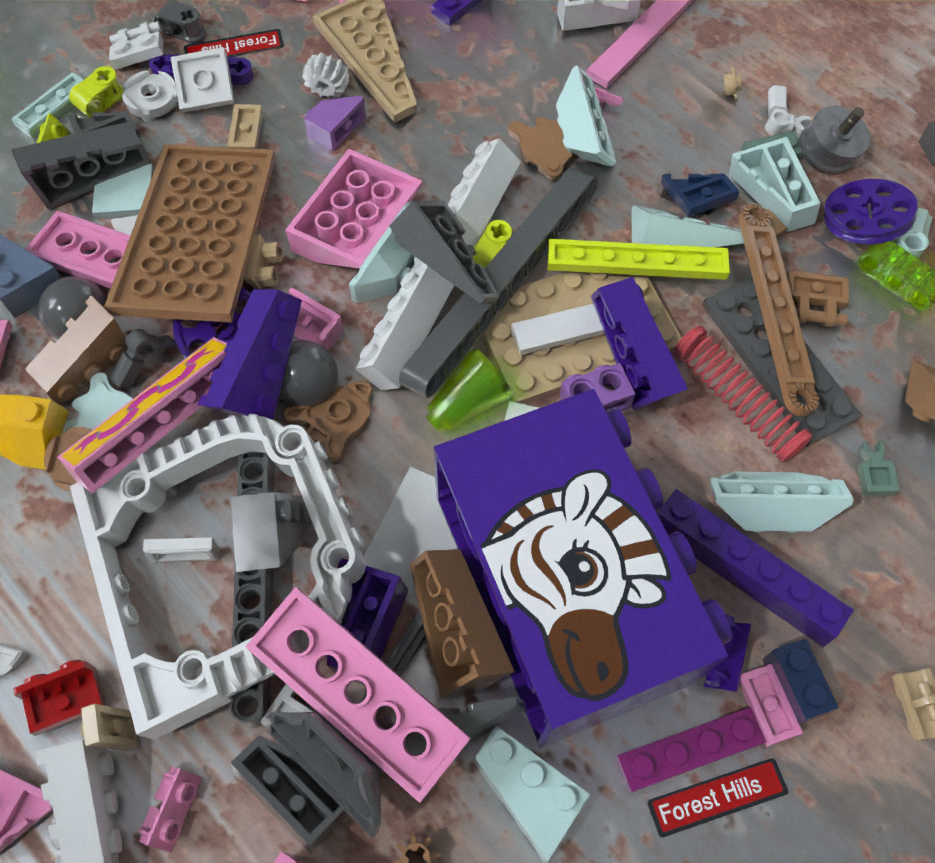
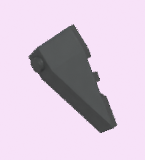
[376,696,526,773]

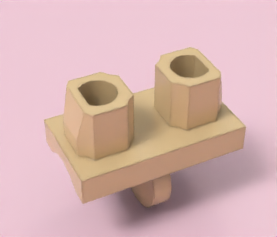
[243,234,284,289]
[892,668,935,742]

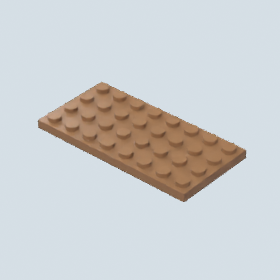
[104,144,276,322]

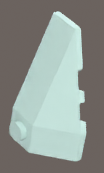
[632,205,744,247]

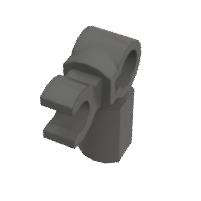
[110,329,177,388]

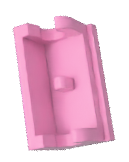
[288,288,344,350]

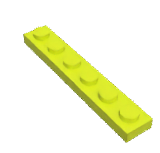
[547,239,730,280]

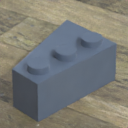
[0,234,61,318]

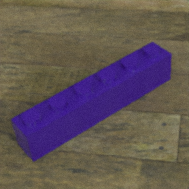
[657,489,854,647]

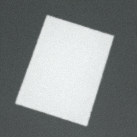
[364,467,458,598]

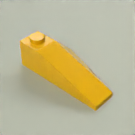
[0,394,69,471]

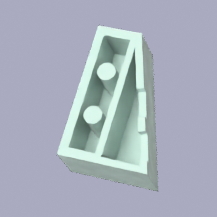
[729,137,821,232]
[474,726,590,863]

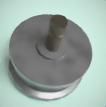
[799,106,870,174]

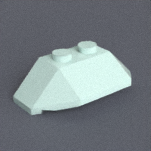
[556,66,616,167]
[349,200,415,303]
[709,471,854,533]

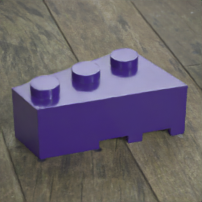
[326,558,409,686]

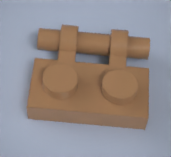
[786,270,849,328]

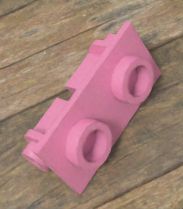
[138,766,202,853]

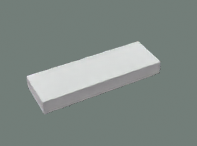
[511,304,605,355]

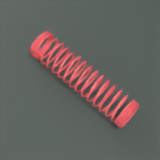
[673,326,813,463]

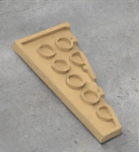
[313,0,417,123]

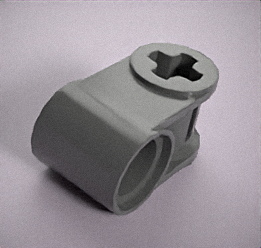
[153,0,206,44]

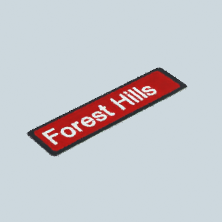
[184,29,284,57]
[647,758,789,838]

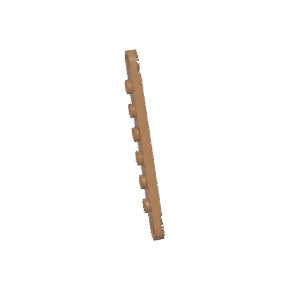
[738,203,820,417]

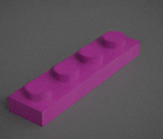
[615,707,766,794]

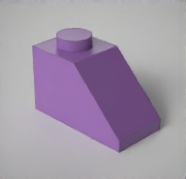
[304,96,366,151]

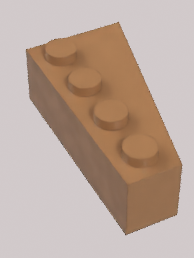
[409,550,514,698]

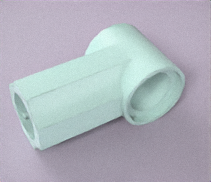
[891,207,933,268]

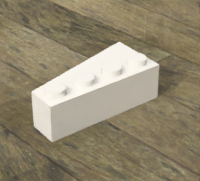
[35,739,122,863]

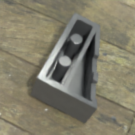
[231,735,348,854]

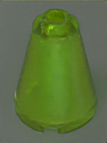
[425,347,514,432]

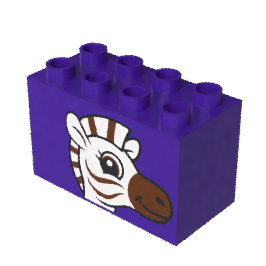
[434,389,732,749]

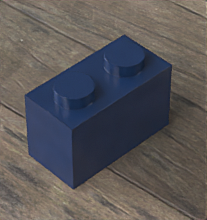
[762,639,839,725]

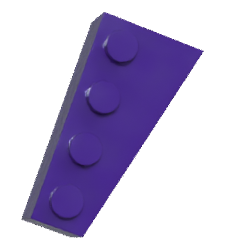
[591,277,688,411]
[197,289,302,420]

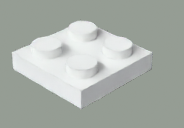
[171,47,235,113]

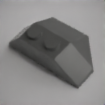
[266,712,381,839]

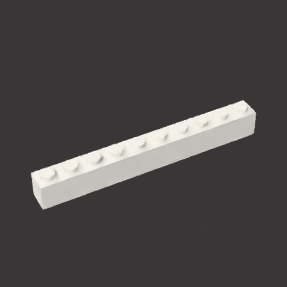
[355,138,521,391]

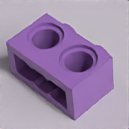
[559,363,635,411]

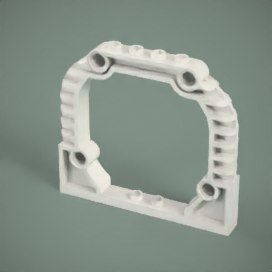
[70,414,366,740]

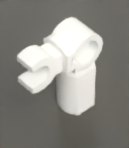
[765,85,811,138]

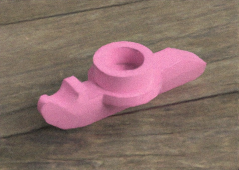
[594,87,624,107]

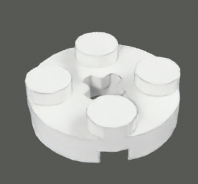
[122,71,179,122]

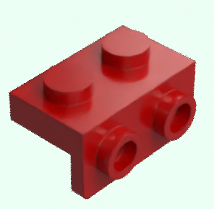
[13,660,106,736]

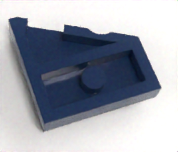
[661,173,739,217]

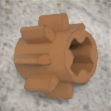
[392,833,440,863]

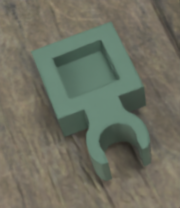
[857,440,900,496]

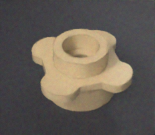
[723,66,742,100]

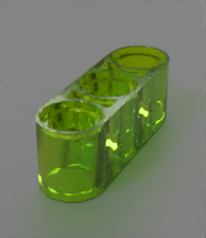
[857,241,935,310]

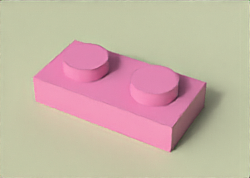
[739,664,803,747]

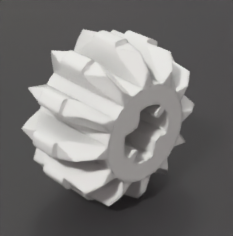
[302,52,350,99]

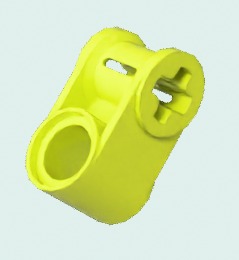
[69,66,124,118]
[473,220,512,269]

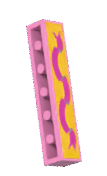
[57,337,227,494]

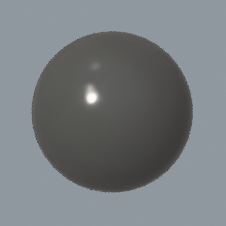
[38,277,107,340]
[278,340,338,407]

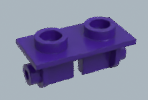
[704,614,751,692]

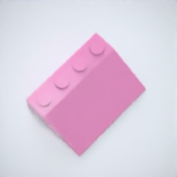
[285,149,423,268]

